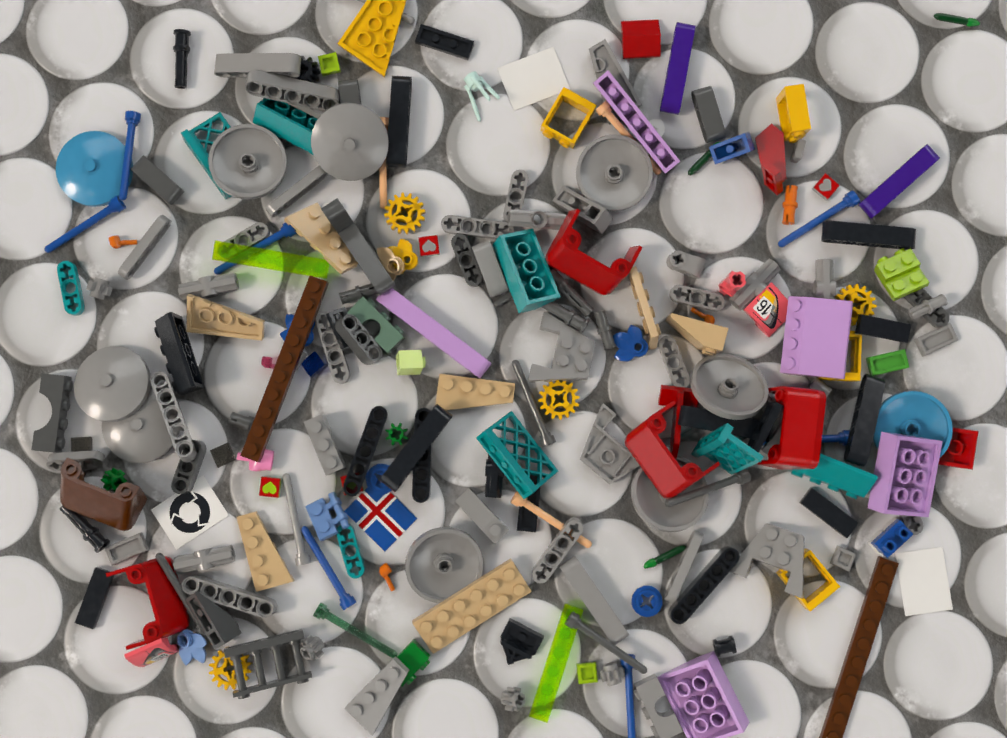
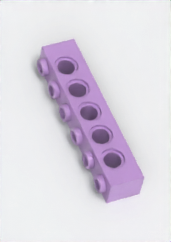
[593,71,680,173]

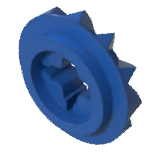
[366,464,392,495]
[631,585,663,617]

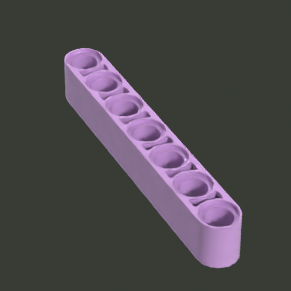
[376,288,492,379]

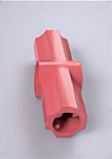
[718,271,746,297]

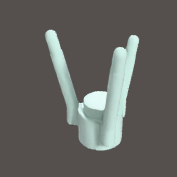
[464,71,500,122]

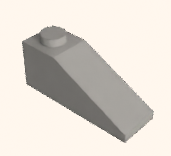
[552,186,613,234]
[455,488,509,544]

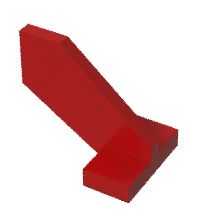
[755,124,787,196]
[658,385,698,459]

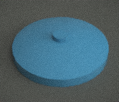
[56,131,133,207]
[873,391,953,457]

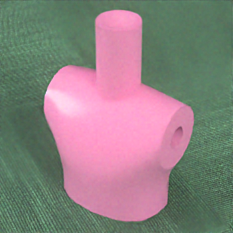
[237,449,274,471]

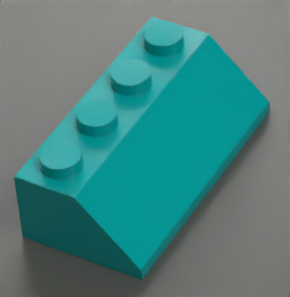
[252,98,318,155]
[492,228,561,314]
[788,454,878,499]

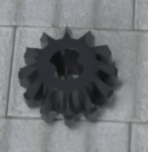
[291,56,321,83]

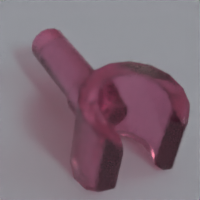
[261,356,275,369]

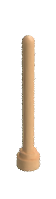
[595,101,662,175]
[379,117,389,209]
[510,491,592,548]

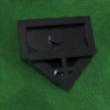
[500,618,544,665]

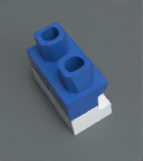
[867,518,914,558]

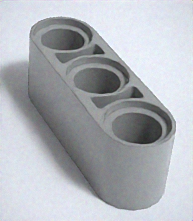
[471,240,508,298]

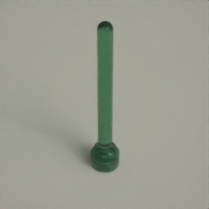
[313,603,397,658]

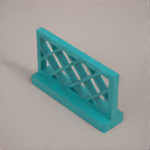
[181,112,231,200]
[476,411,558,499]
[691,423,764,475]

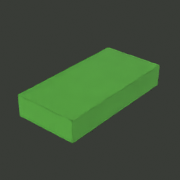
[866,349,910,376]

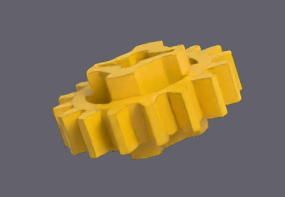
[384,192,426,235]
[835,284,877,326]
[538,380,580,420]
[209,646,253,690]

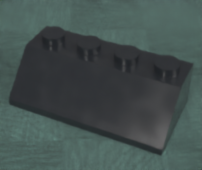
[154,312,205,395]

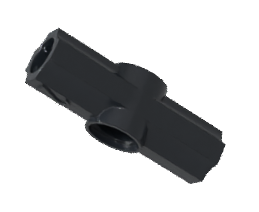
[485,454,504,498]

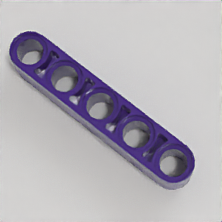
[660,22,696,115]
[858,144,940,219]

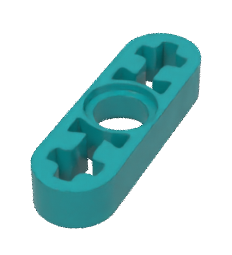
[57,261,85,316]
[336,524,365,579]

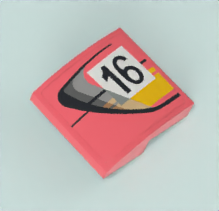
[743,282,788,338]
[124,638,179,667]

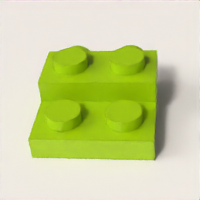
[874,248,930,301]

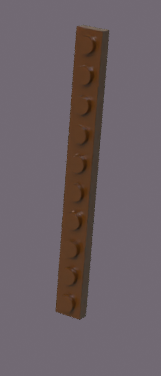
[240,276,329,463]
[819,556,899,738]

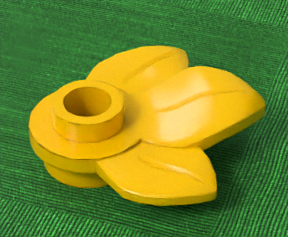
[387,239,418,275]

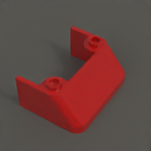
[546,209,643,295]
[757,386,826,470]
[625,401,720,499]
[106,556,190,650]

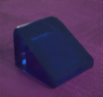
[301,351,327,378]

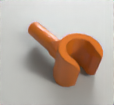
[109,235,138,249]
[690,307,715,324]
[379,563,395,591]

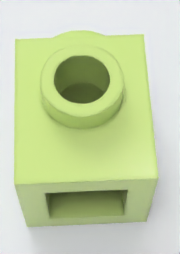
[396,350,426,375]

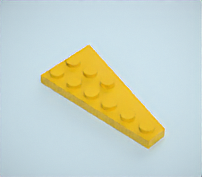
[337,0,407,78]

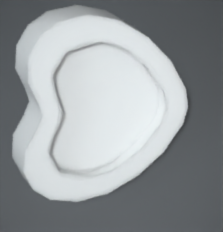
[649,119,665,137]

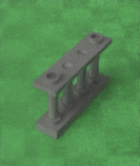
[224,629,312,699]

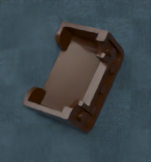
[60,458,147,531]

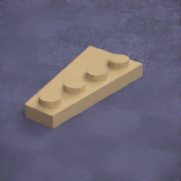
[284,203,358,274]
[628,266,661,350]
[186,294,265,341]
[435,374,515,410]
[236,511,295,592]

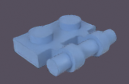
[305,492,350,542]

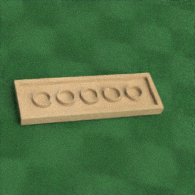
[412,558,532,654]

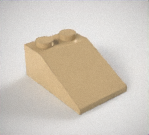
[665,313,728,356]

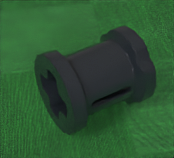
[712,635,737,657]

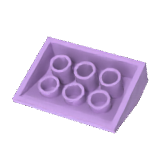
[780,296,853,379]
[868,432,943,517]
[657,651,750,738]

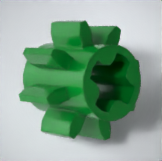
[385,423,408,446]
[101,467,127,493]

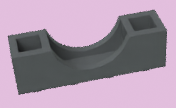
[31,373,73,453]

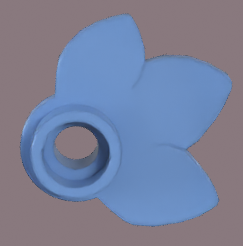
[177,629,207,665]

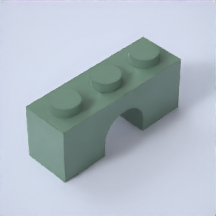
[347,297,405,354]

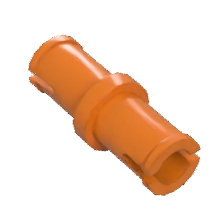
[782,185,798,225]

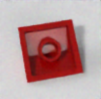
[621,20,661,59]
[938,428,979,470]

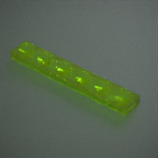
[212,241,330,279]
[529,603,583,723]

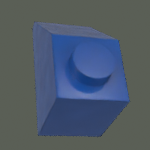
[709,132,755,165]

